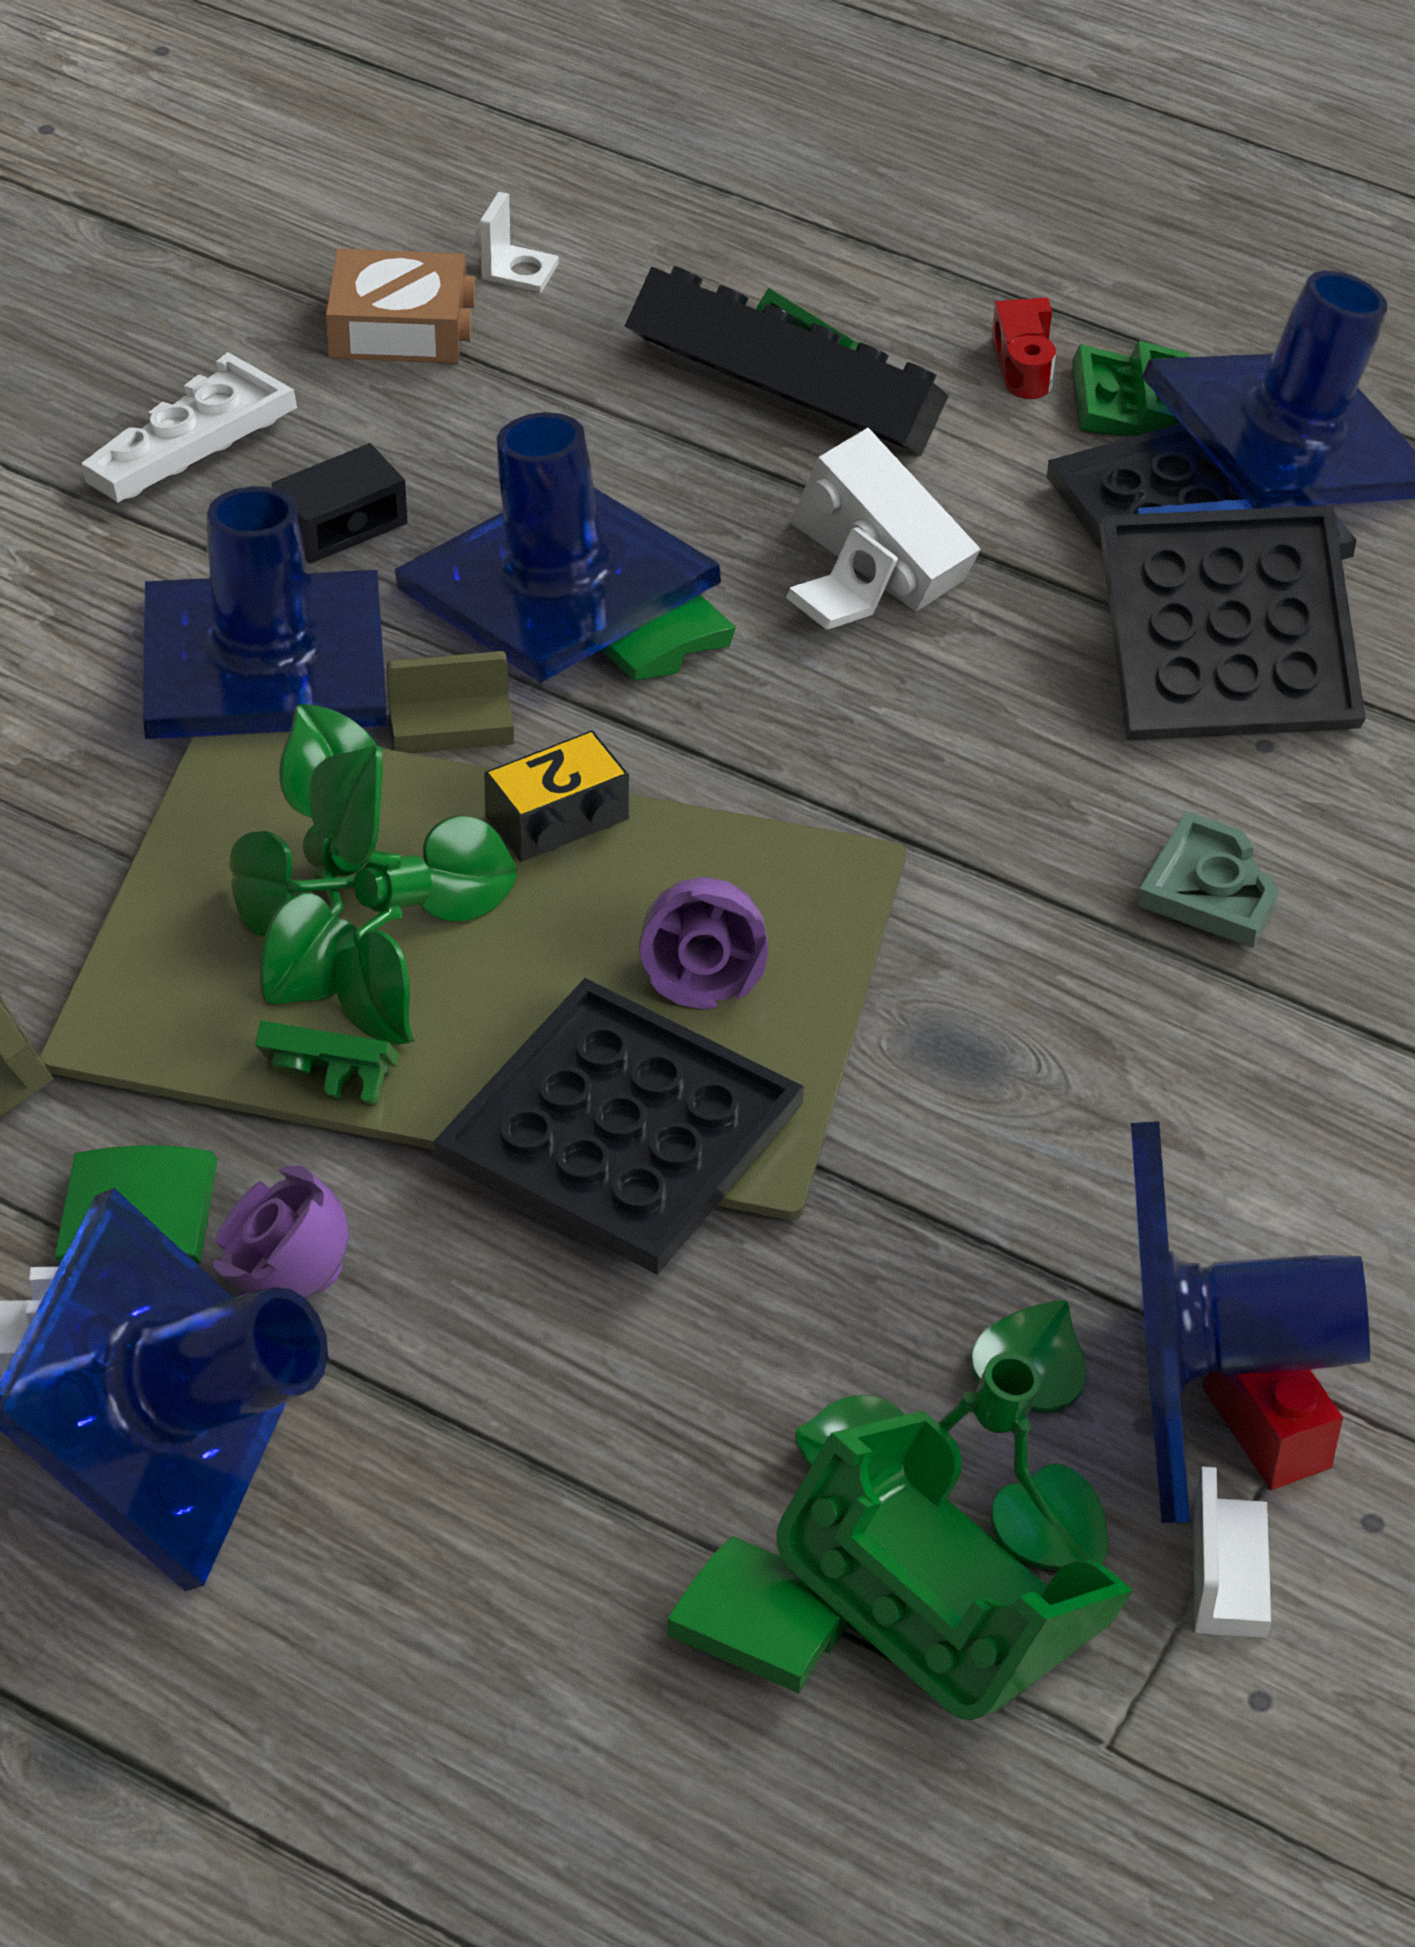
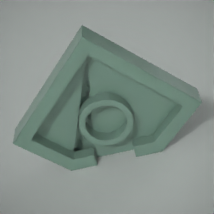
[1137,811,1279,948]

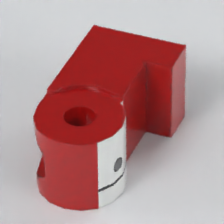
[991,297,1056,399]

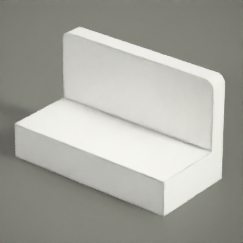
[1193,1466,1271,1638]

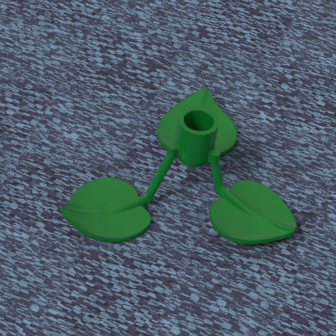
[260,704,517,1004]
[229,746,432,1044]
[795,1300,1108,1571]

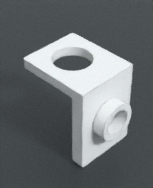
[475,192,559,292]
[786,527,898,630]

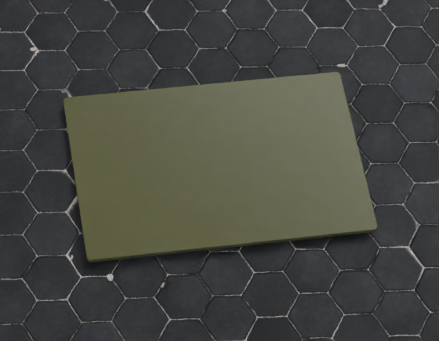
[40,717,906,1220]

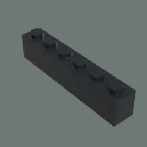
[624,266,949,456]

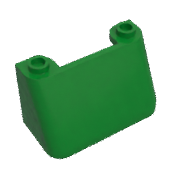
[776,1411,1133,1720]

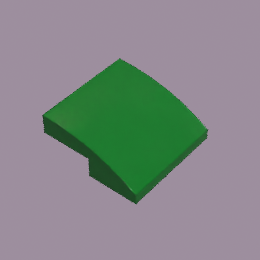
[1072,340,1198,436]
[567,564,736,681]
[55,1145,218,1276]
[667,1536,848,1694]

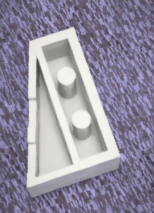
[790,428,981,612]

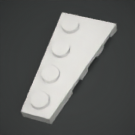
[81,352,297,502]

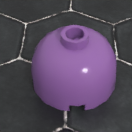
[639,877,769,1010]
[212,1166,350,1305]

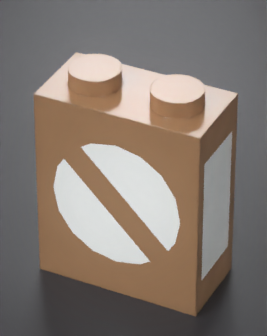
[326,249,476,363]

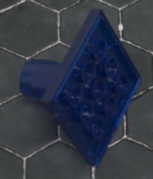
[1142,270,1415,509]
[395,412,721,683]
[143,486,387,739]
[1131,1121,1370,1523]
[0,1188,328,1591]

